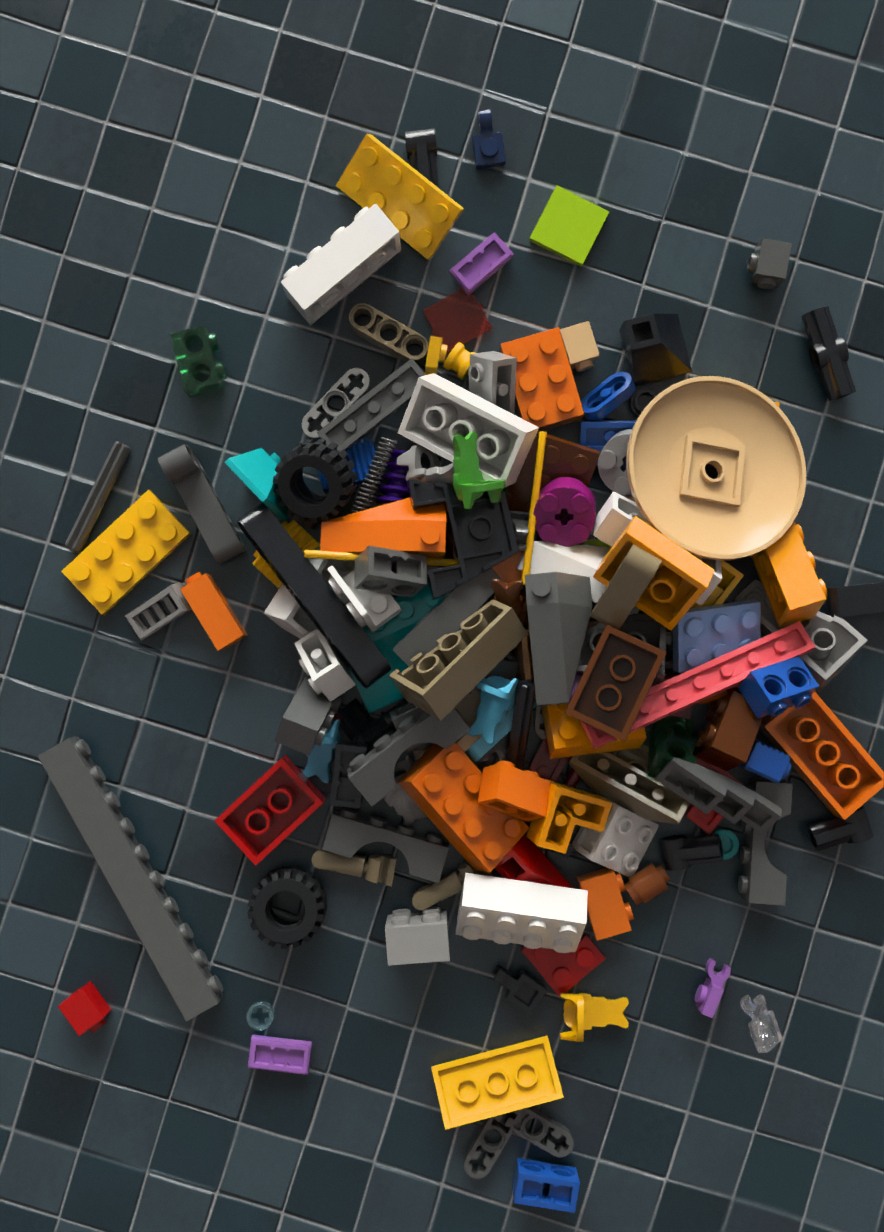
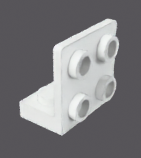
[327,566,402,633]
[571,794,658,877]

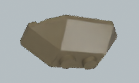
[569,744,690,824]

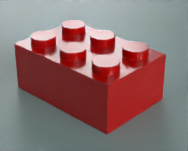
[214,755,327,866]

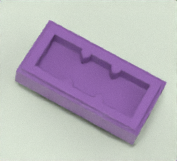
[449,232,514,296]
[248,1035,312,1075]

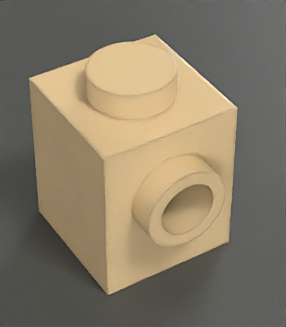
[560,321,599,372]

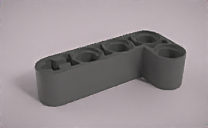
[157,444,246,565]

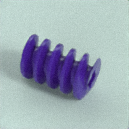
[375,449,426,505]

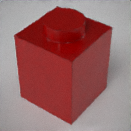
[58,980,111,1036]

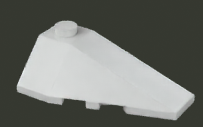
[517,541,640,615]

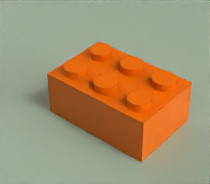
[499,327,584,431]

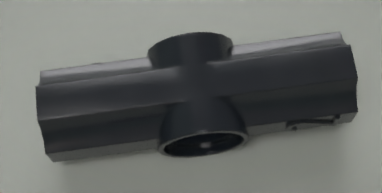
[801,306,856,401]

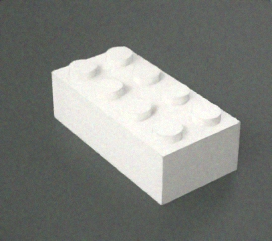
[281,203,401,326]
[398,374,539,487]
[456,873,588,953]

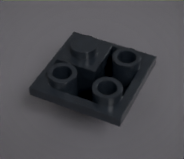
[619,313,692,387]

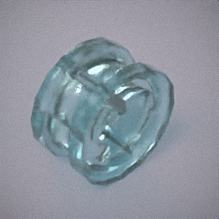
[246,1000,275,1030]

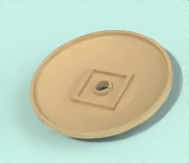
[626,376,806,560]

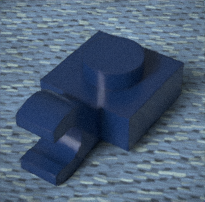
[472,110,506,169]

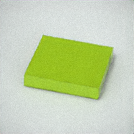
[529,185,609,267]

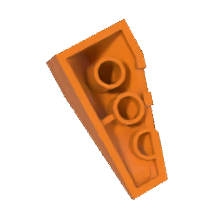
[320,497,446,559]

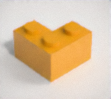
[526,779,612,854]

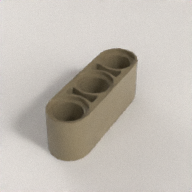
[349,303,428,366]
[590,544,662,630]

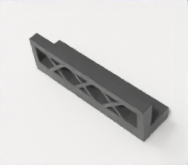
[317,358,426,452]

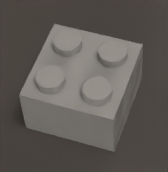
[385,906,450,966]

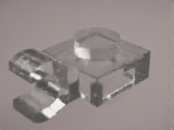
[740,994,783,1053]

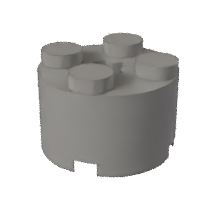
[598,429,632,496]

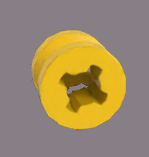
[443,342,475,380]

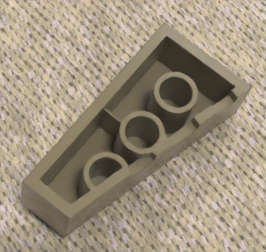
[388,599,528,721]

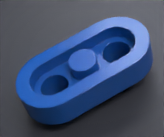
[581,372,635,421]

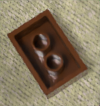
[565,625,667,742]

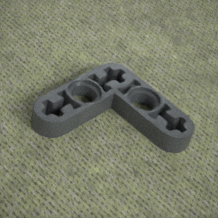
[464,1107,574,1179]

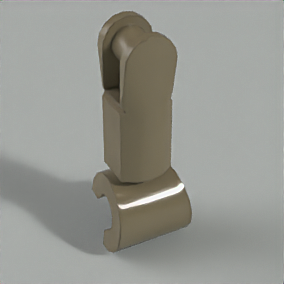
[312,848,397,887]
[412,860,492,910]

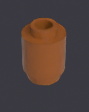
[624,863,670,905]

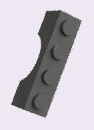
[347,707,471,806]
[738,778,793,906]
[322,808,449,883]

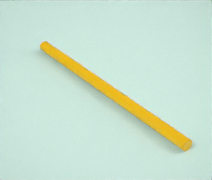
[521,431,547,585]
[304,550,458,567]

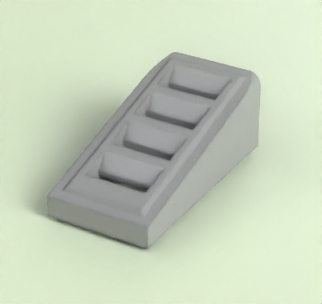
[125,582,192,641]

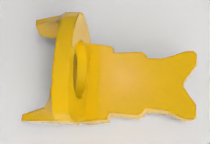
[560,993,629,1042]

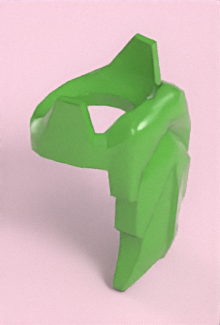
[453,432,506,509]

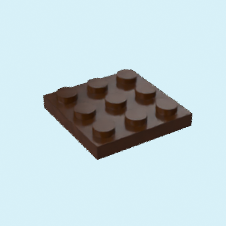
[506,431,600,515]

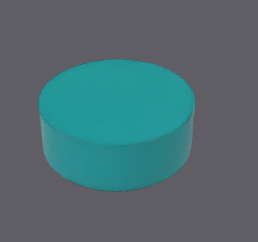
[710,828,739,860]

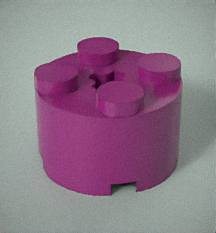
[533,477,596,547]

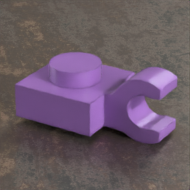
[694,958,731,1018]

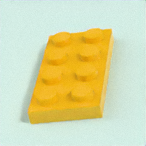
[336,134,464,260]
[61,490,191,615]
[431,1036,564,1130]

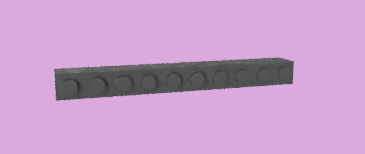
[38,736,223,1022]

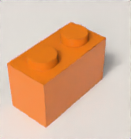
[478,761,551,821]
[576,868,634,941]

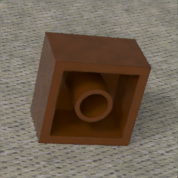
[693,691,764,771]

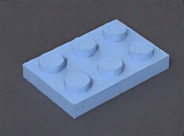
[673,599,761,673]

